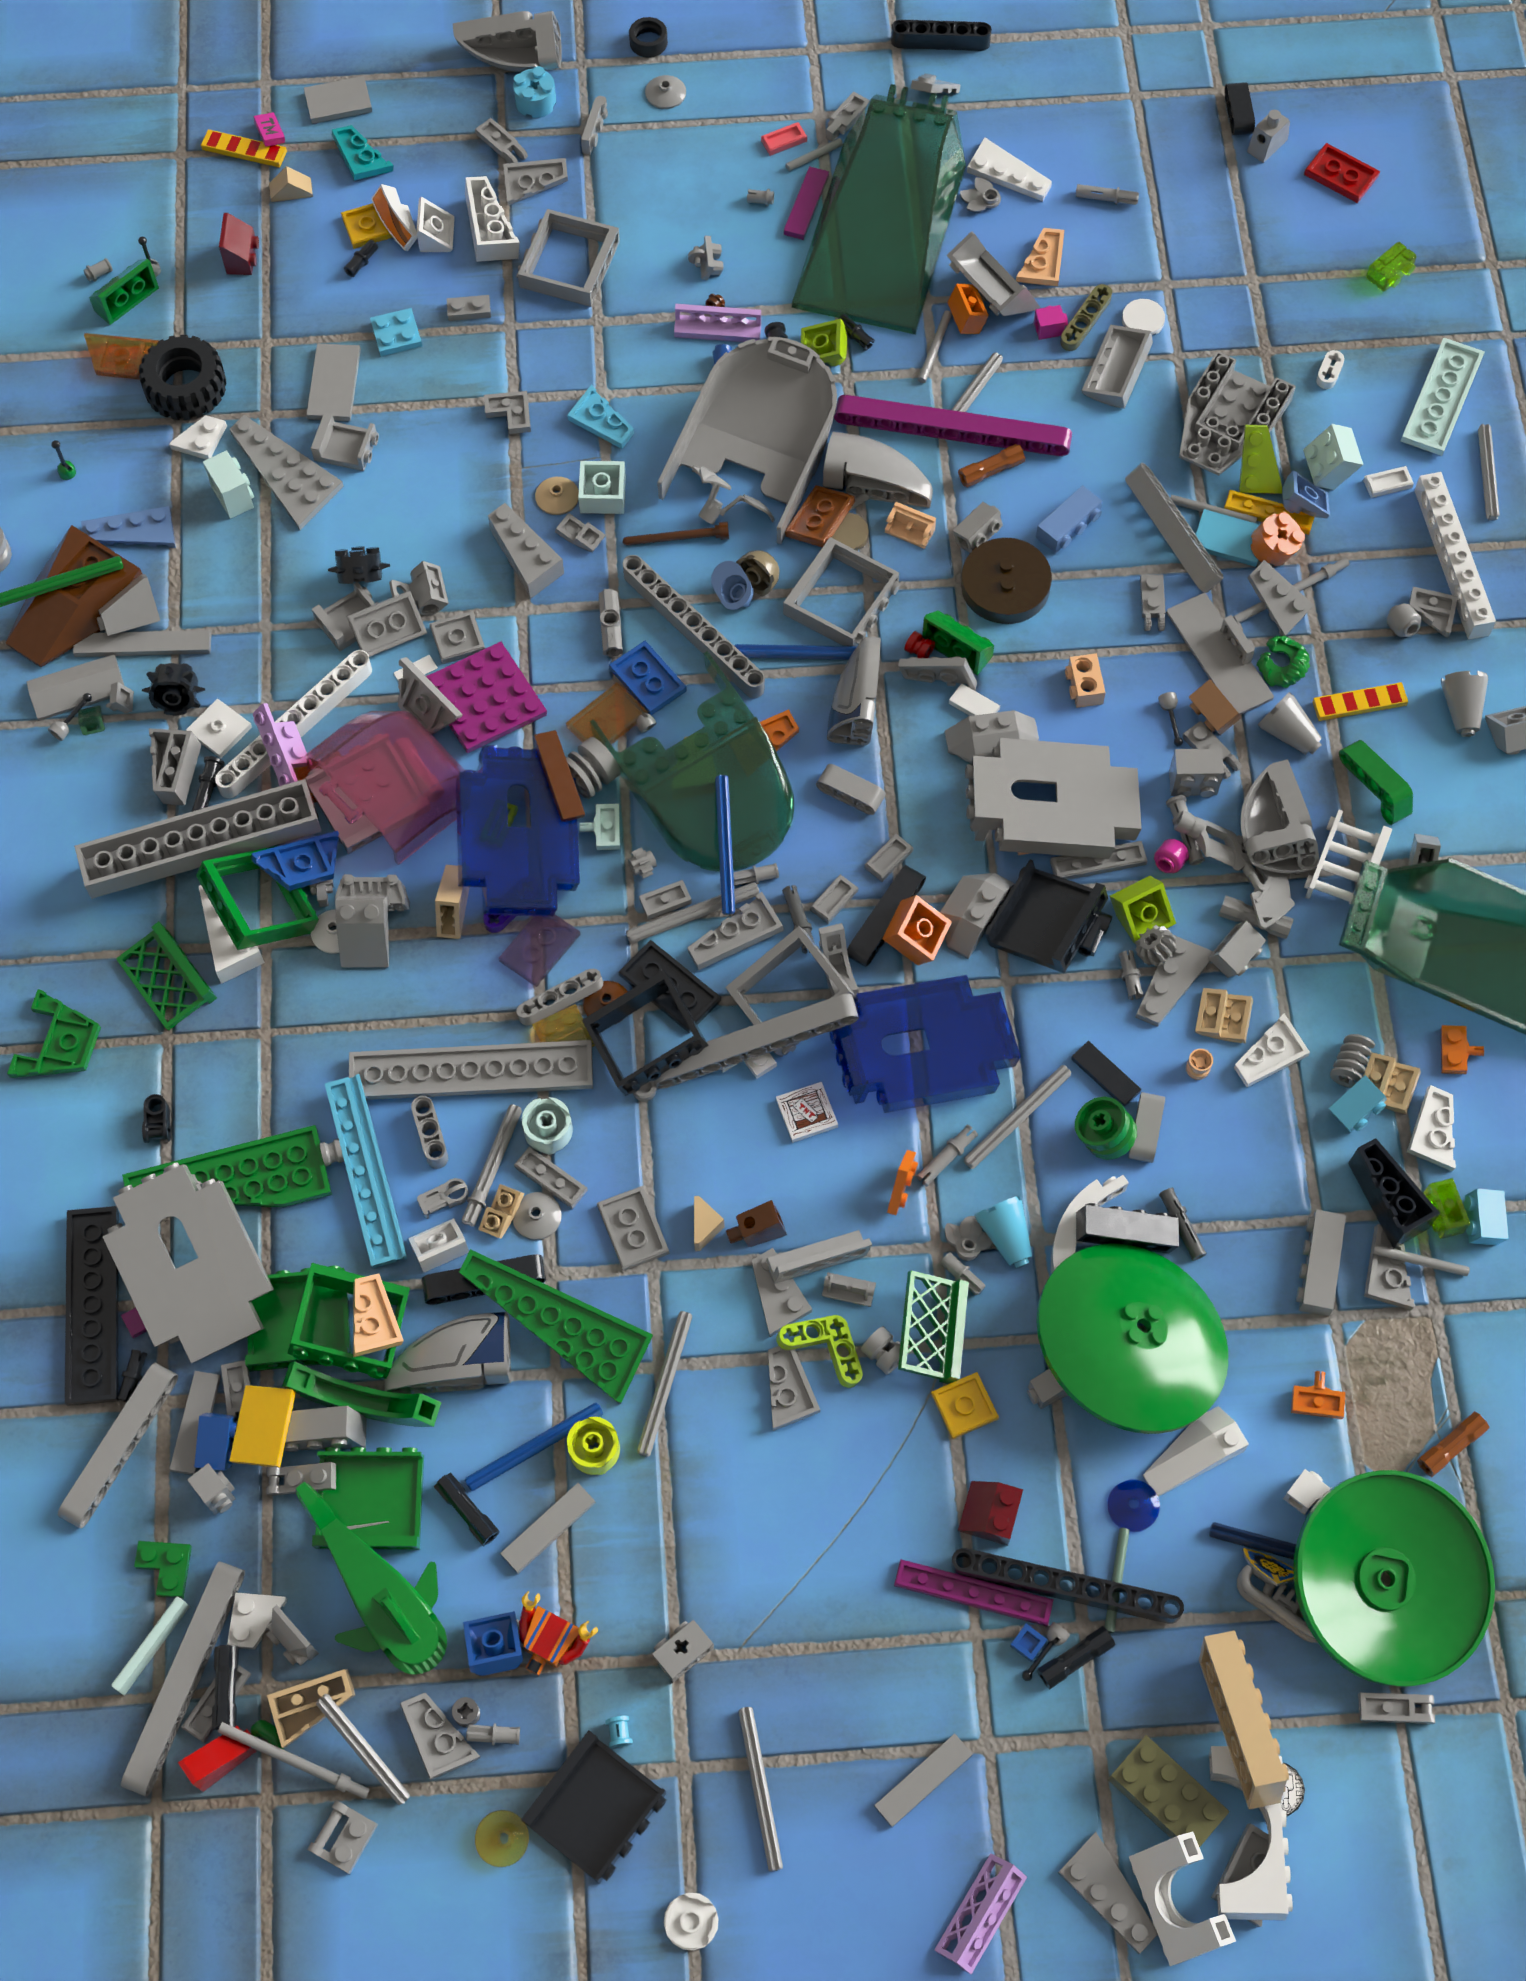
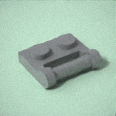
[307,1800,378,1874]

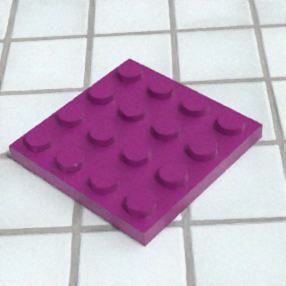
[426,642,547,754]

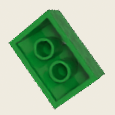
[89,259,159,325]
[922,611,994,676]

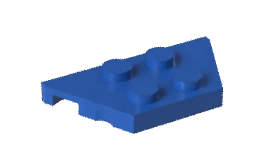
[251,831,339,891]

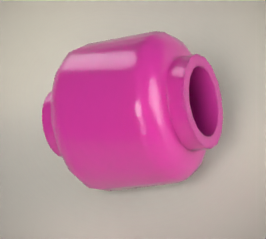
[1154,839,1189,874]

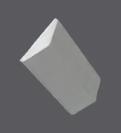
[27,654,125,721]

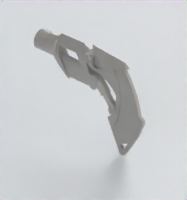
[1174,811,1295,930]

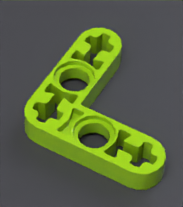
[776,1315,863,1388]

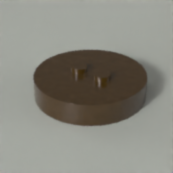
[961,538,1052,624]

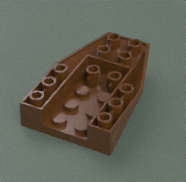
[6,525,142,667]

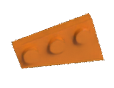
[727,709,799,777]

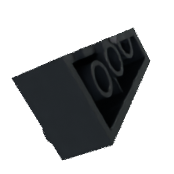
[1348,1138,1440,1249]

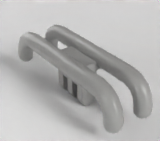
[1237,1565,1318,1643]

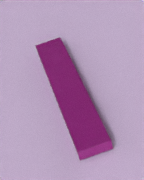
[894,1559,1054,1627]

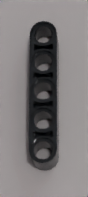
[891,20,992,51]
[847,865,926,967]
[421,1254,546,1305]

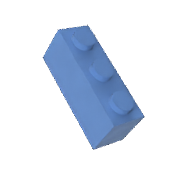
[1036,485,1102,554]

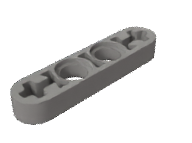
[516,969,604,1025]

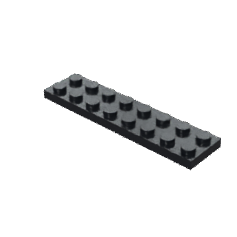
[65,1206,119,1406]

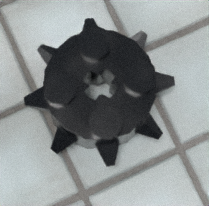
[328,546,390,584]
[142,663,205,716]

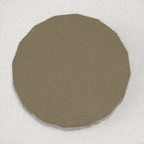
[832,512,869,551]

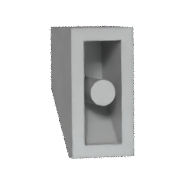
[1407,834,1441,890]

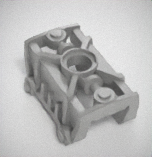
[335,874,410,912]

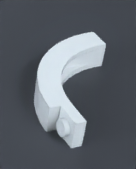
[1051,1175,1129,1274]

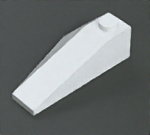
[1143,1406,1249,1498]

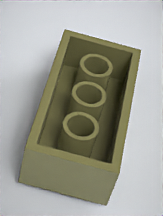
[1108,1735,1230,1848]

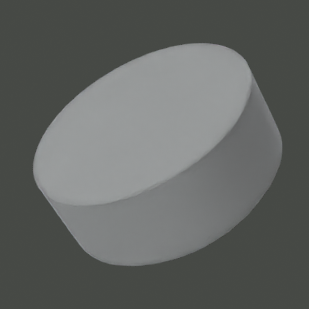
[633,1081,657,1101]

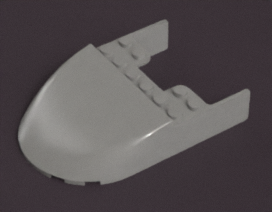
[657,337,837,545]

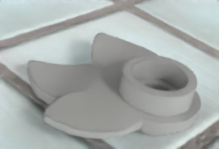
[960,177,1001,212]
[945,1216,993,1261]

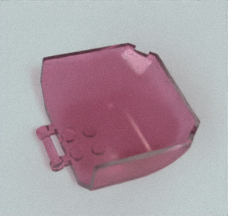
[305,711,472,865]

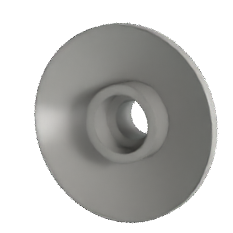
[645,75,686,109]
[512,1192,562,1240]

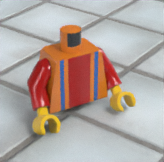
[519,1591,598,1676]

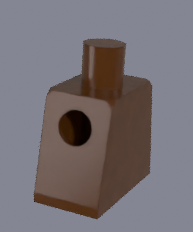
[726,1200,787,1247]

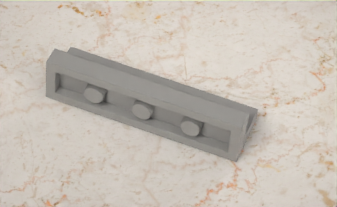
[766,1230,872,1283]

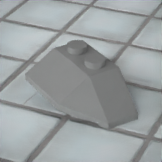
[944,710,1039,763]
[940,873,1015,959]

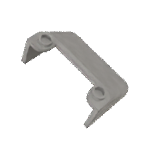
[947,231,1040,316]

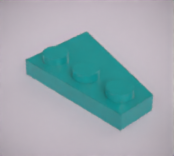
[332,125,394,180]

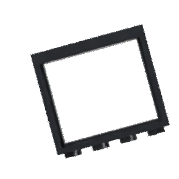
[582,970,708,1096]

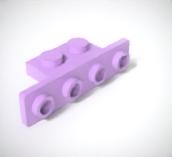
[253,703,310,786]

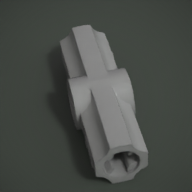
[599,589,623,657]

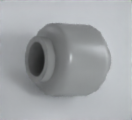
[1387,603,1421,637]

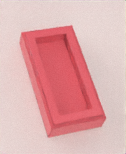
[761,122,807,156]

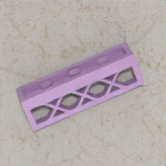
[674,304,761,342]
[935,1853,1027,1974]

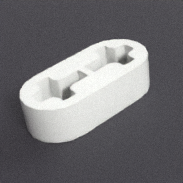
[1316,350,1345,389]

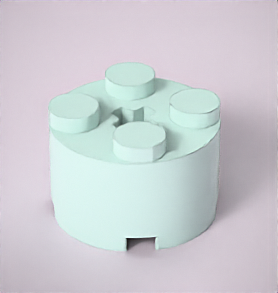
[522,1097,573,1155]

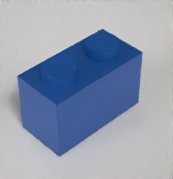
[194,1413,237,1471]

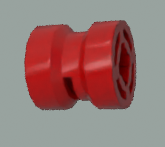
[904,631,935,658]

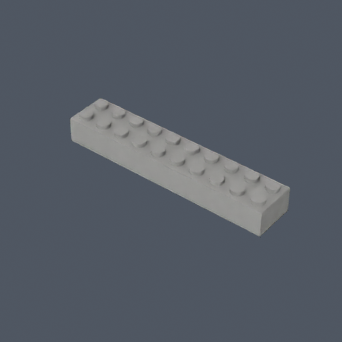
[74,779,322,899]

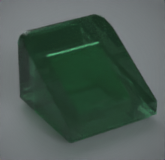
[78,706,105,735]

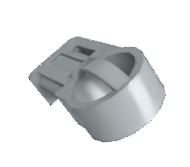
[417,1178,469,1219]

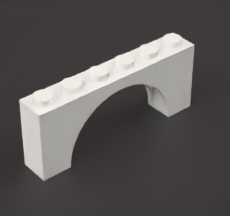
[1209,1746,1293,1920]

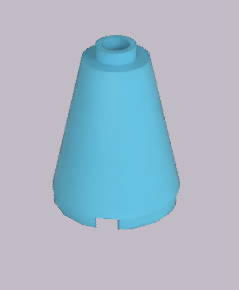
[974,1196,1032,1268]

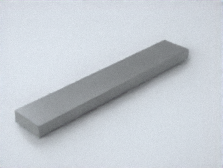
[73,630,212,657]

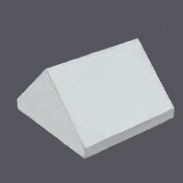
[417,197,455,252]
[408,1218,469,1273]

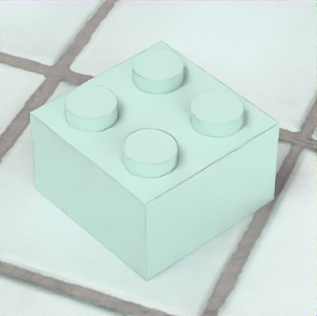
[1303,424,1363,490]
[203,450,254,519]
[578,461,626,514]

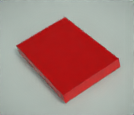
[1304,143,1380,203]

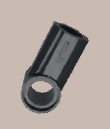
[1078,911,1113,957]

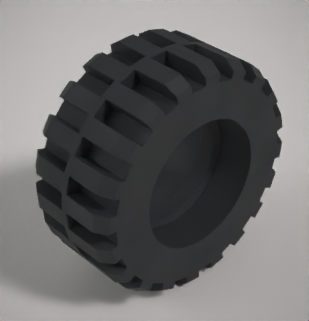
[139,335,227,420]

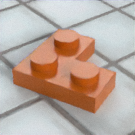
[887,1150,918,1215]

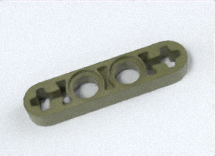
[1060,284,1112,351]

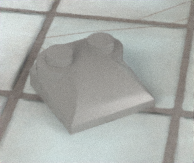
[266,1605,319,1666]

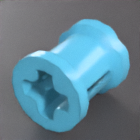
[605,1716,633,1748]

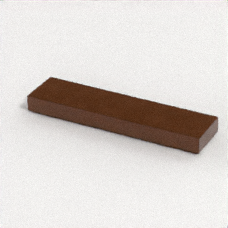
[533,730,585,822]

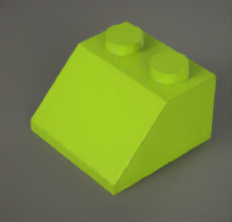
[1110,876,1176,944]

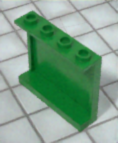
[245,1265,351,1372]
[312,1447,424,1550]

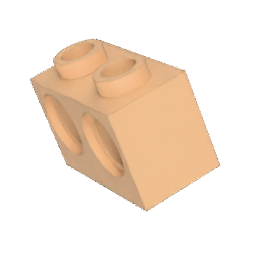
[1065,653,1106,708]

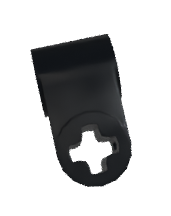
[142,1094,171,1143]

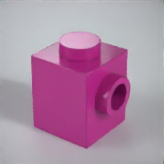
[1034,305,1068,340]

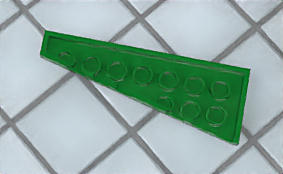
[459,1249,653,1404]

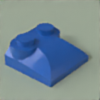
[463,1611,523,1676]

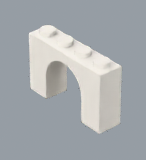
[1129,1832,1236,1966]

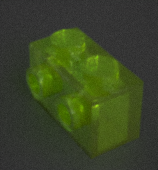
[1423,1178,1470,1239]

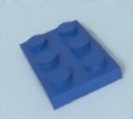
[609,640,687,715]

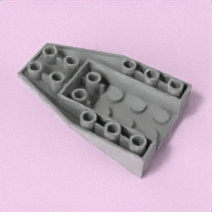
[1179,351,1296,476]

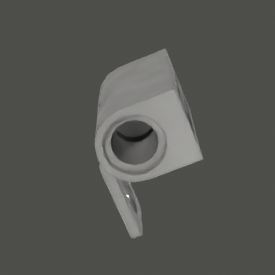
[389,561,449,616]

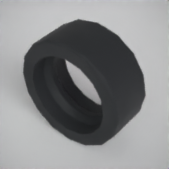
[629,17,668,58]

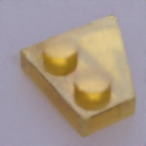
[532,1004,595,1047]

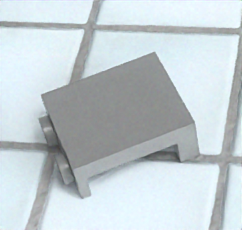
[311,412,379,471]
[312,582,379,651]

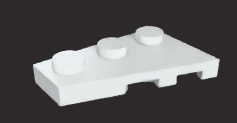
[1234,1013,1310,1087]
[1407,1085,1456,1171]

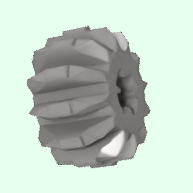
[1135,925,1177,967]

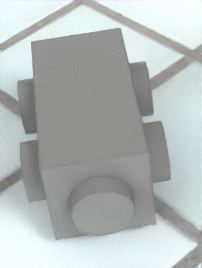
[953,502,1003,553]

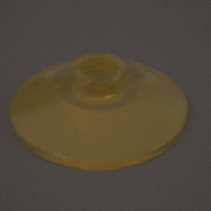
[475,1810,529,1867]

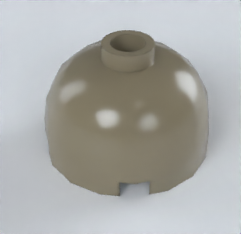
[736,550,780,596]

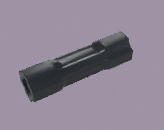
[434,1472,500,1547]
[1037,1626,1116,1690]
[212,1645,239,1730]

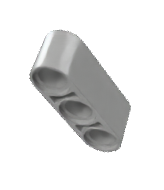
[816,764,886,815]
[1128,1092,1166,1163]
[411,1096,449,1169]

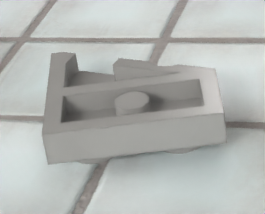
[1409,587,1458,637]

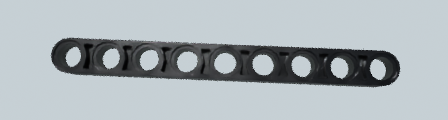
[951,1548,1184,1624]

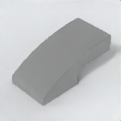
[555,513,606,553]

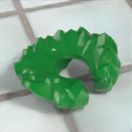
[1257,636,1310,688]

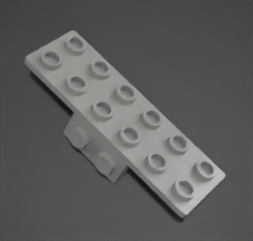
[1166,593,1274,715]

